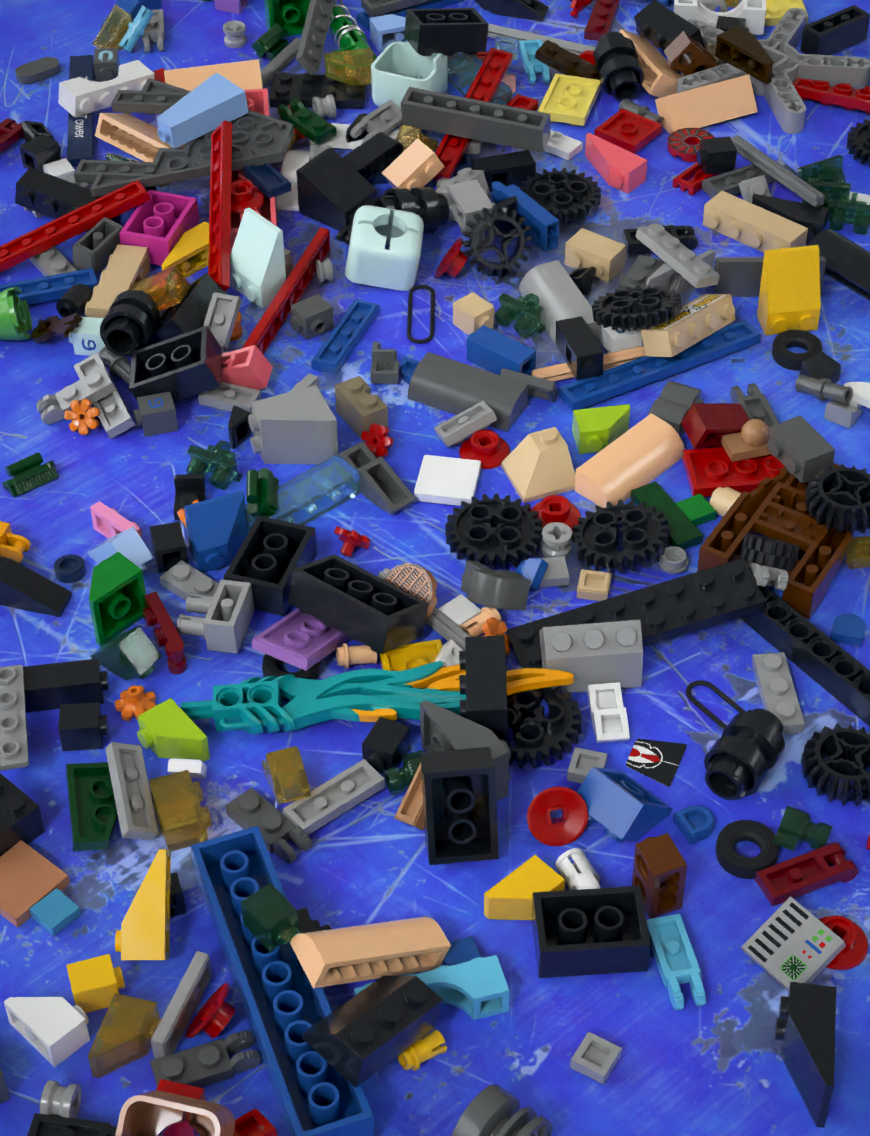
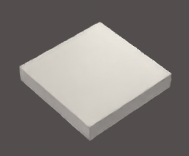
[414,455,481,506]

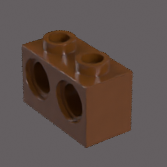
[664,31,719,77]
[632,833,687,919]

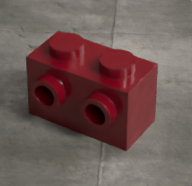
[681,403,749,449]

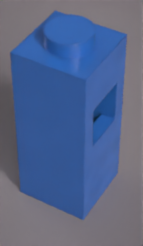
[466,325,536,375]

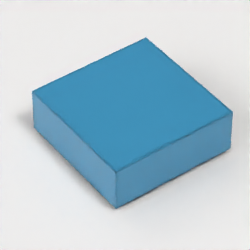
[29,888,81,936]

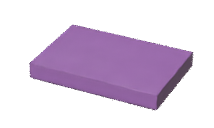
[252,608,350,671]

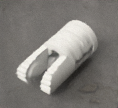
[555,848,601,890]

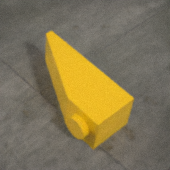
[161,221,209,283]
[115,849,171,960]

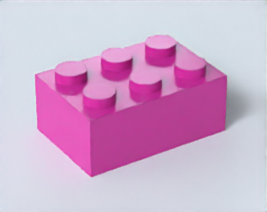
[119,190,200,266]

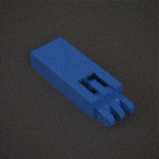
[491,181,559,252]

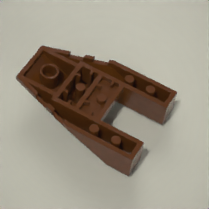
[697,463,853,620]

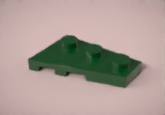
[66,762,118,851]

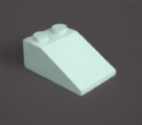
[230,208,286,309]

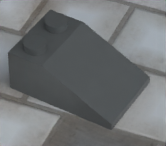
[420,700,511,801]

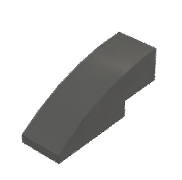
[336,441,416,515]

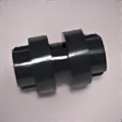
[593,32,644,101]
[372,187,449,234]
[100,290,160,356]
[704,709,785,800]

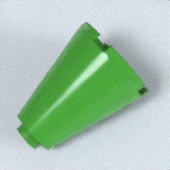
[0,286,32,340]

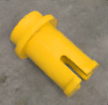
[397,1030,447,1071]

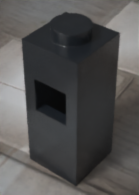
[471,150,536,192]
[556,316,604,380]
[23,659,109,712]

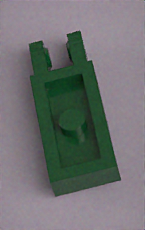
[277,98,337,145]

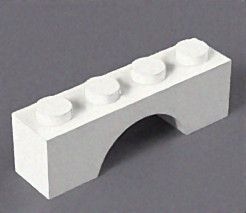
[673,0,766,35]
[58,60,155,117]

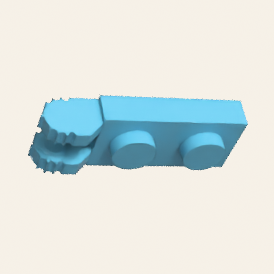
[519,39,550,84]
[646,913,706,1011]

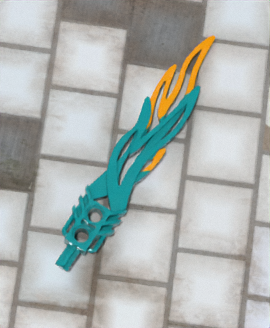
[181,661,574,734]

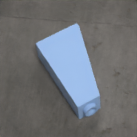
[157,73,249,149]

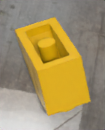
[484,855,565,920]

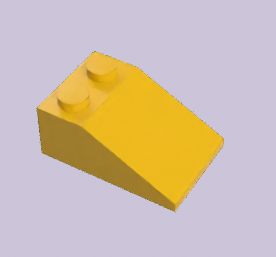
[757,245,821,336]

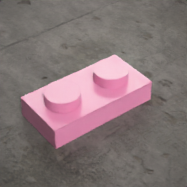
[90,501,142,539]

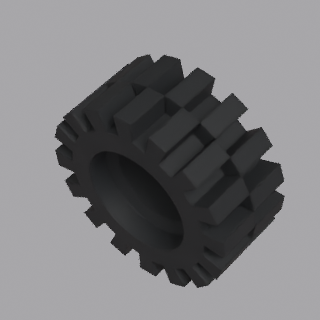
[740,534,800,571]

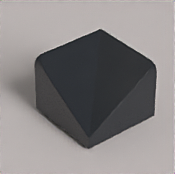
[800,351,841,383]

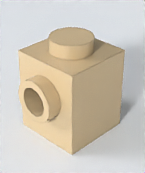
[453,292,495,335]

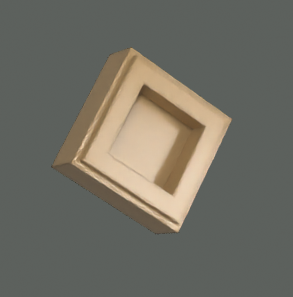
[577,569,612,601]

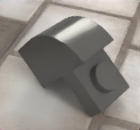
[461,561,531,610]

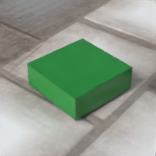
[676,494,717,526]

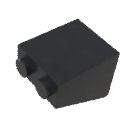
[296,148,377,231]

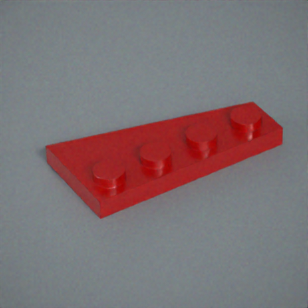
[793,78,870,114]

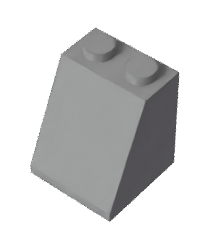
[248,385,338,465]

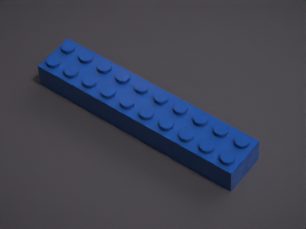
[190,826,375,1136]

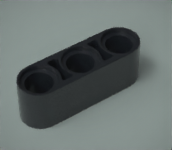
[342,132,403,181]

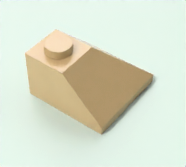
[501,427,575,503]

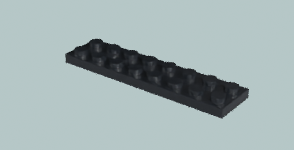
[506,558,767,669]

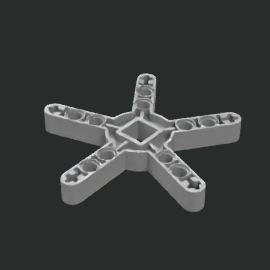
[677,8,870,134]

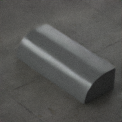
[713,256,826,297]
[408,352,528,432]

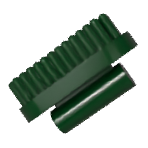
[251,23,289,60]
[2,452,59,497]
[246,468,279,518]

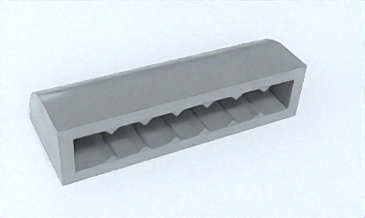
[519,260,601,350]

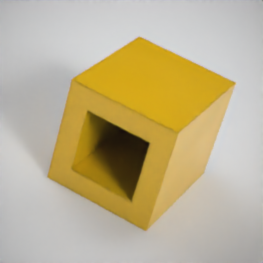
[66,954,125,1013]

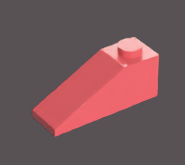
[585,133,647,194]
[221,345,273,390]

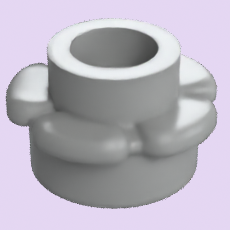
[658,546,689,574]

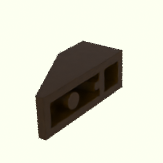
[715,26,773,84]

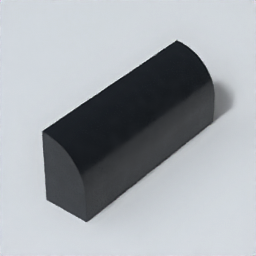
[808,229,870,301]

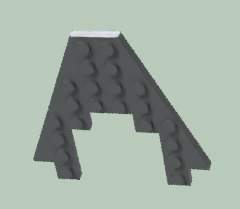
[74,78,294,197]

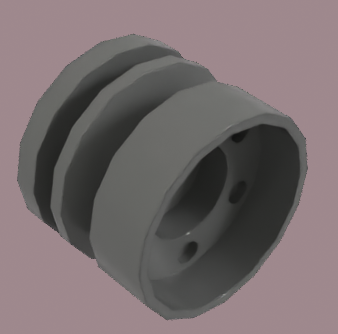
[452,1084,553,1136]

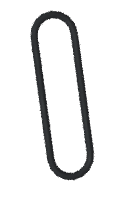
[407,285,435,344]
[686,680,746,729]

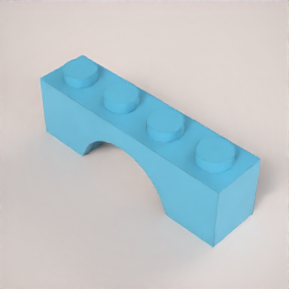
[354,955,510,1020]

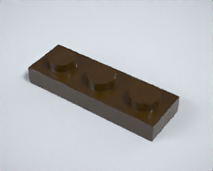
[534,40,600,80]

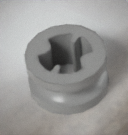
[315,258,333,283]

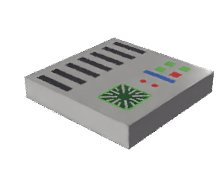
[741,896,846,991]

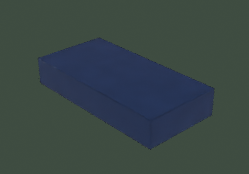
[243,163,292,199]

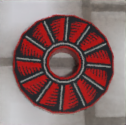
[667,128,715,162]

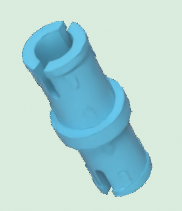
[118,5,155,53]

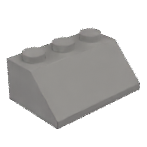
[539,620,643,693]

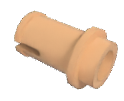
[460,607,502,637]
[336,643,377,669]

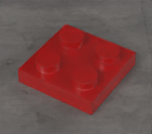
[594,108,662,154]

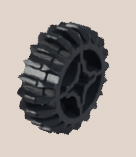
[462,205,533,277]
[805,464,870,535]
[801,723,870,806]

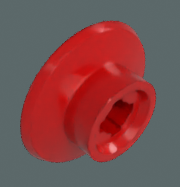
[231,180,265,214]
[434,238,468,278]
[459,430,511,469]
[531,495,581,532]
[527,786,588,846]
[818,916,869,970]
[185,983,236,1039]

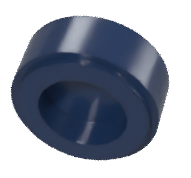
[54,554,86,583]

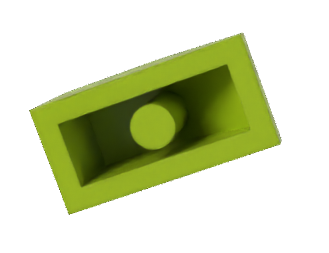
[572,404,630,454]
[137,698,210,762]

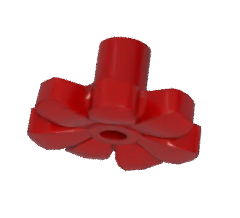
[361,423,393,459]
[334,527,371,558]

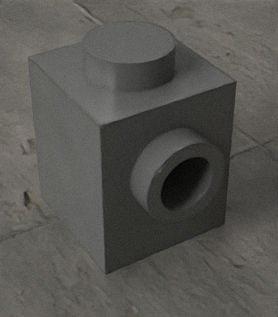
[290,294,334,340]

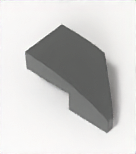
[371,342,400,384]

